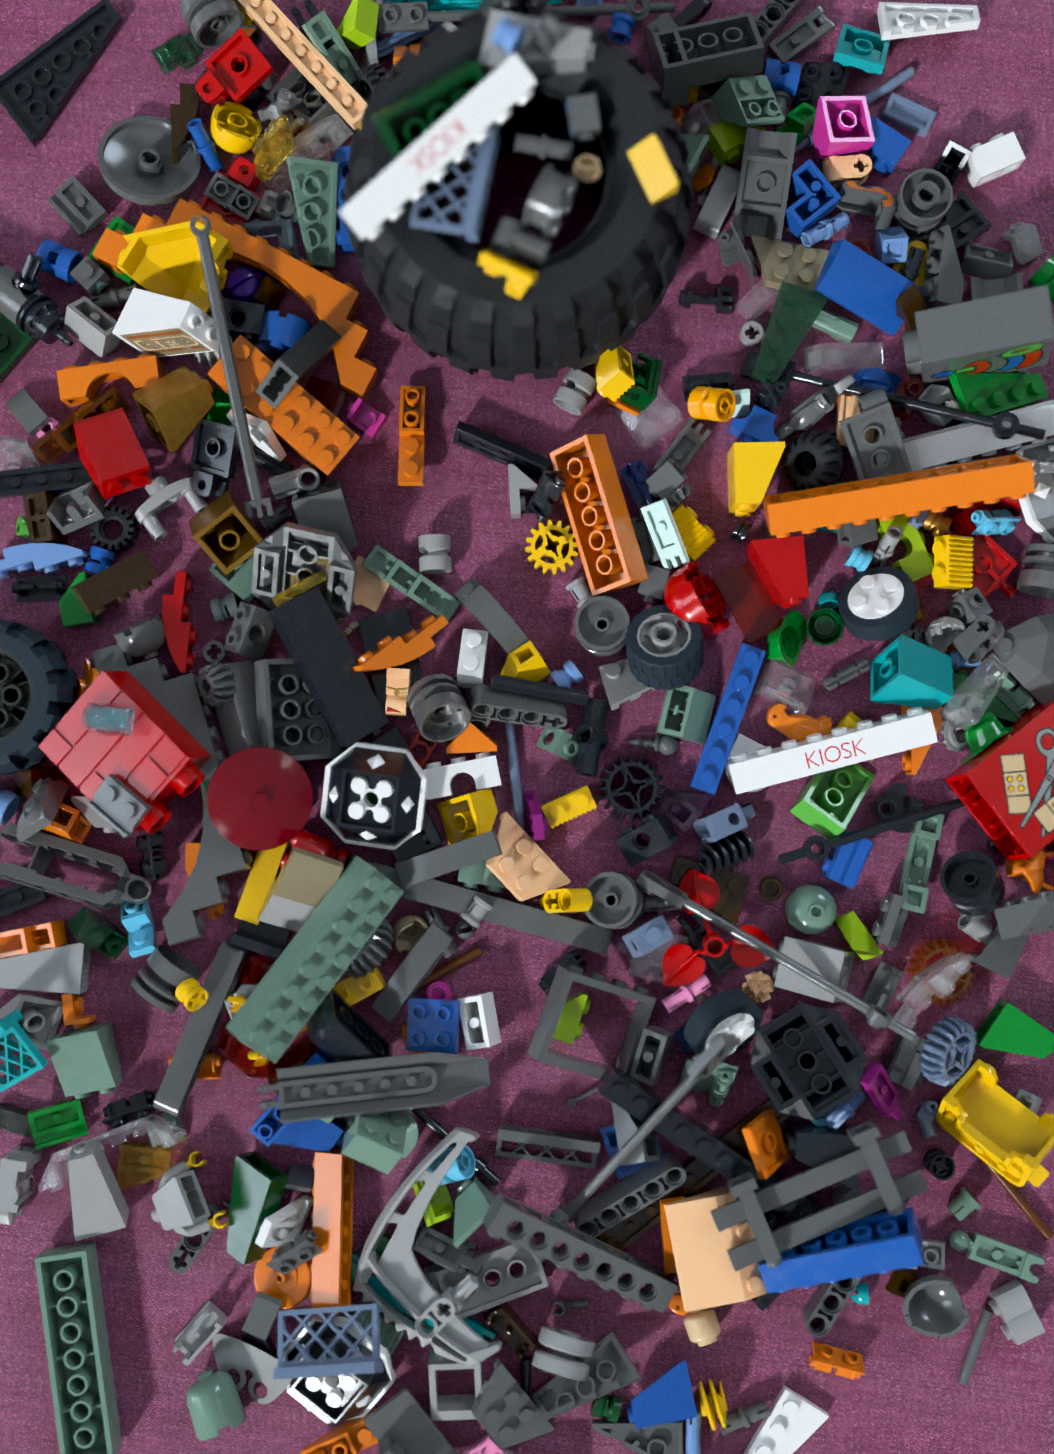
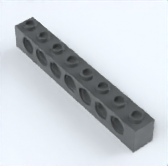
[483,1192,678,1313]

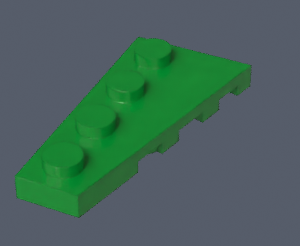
[949,373,1048,424]

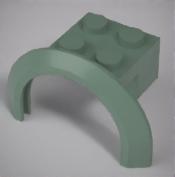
[320,1109,419,1174]

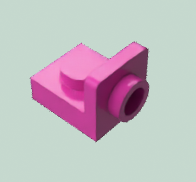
[346,397,387,439]

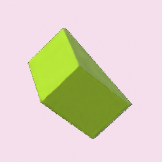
[337,0,379,51]

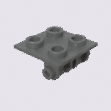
[717,221,757,287]

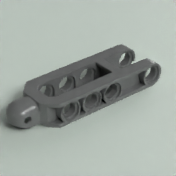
[0,823,153,911]

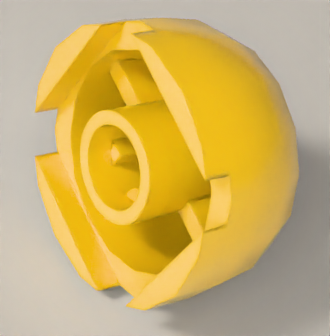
[210,102,262,154]

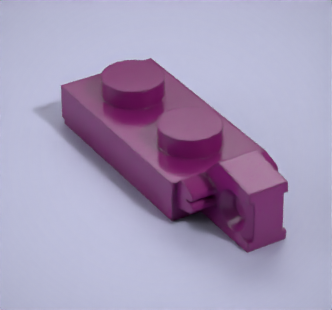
[860,1061,903,1121]

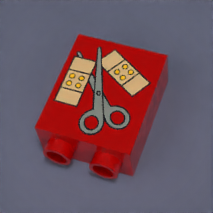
[945,701,1054,861]

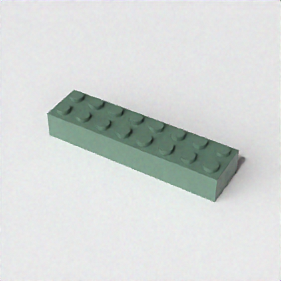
[226,856,404,1064]
[35,1241,122,1454]

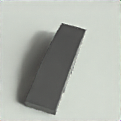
[395,830,503,888]
[371,922,454,1023]

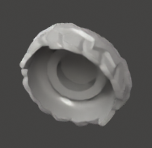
[925,616,966,653]

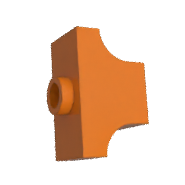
[41,803,94,845]

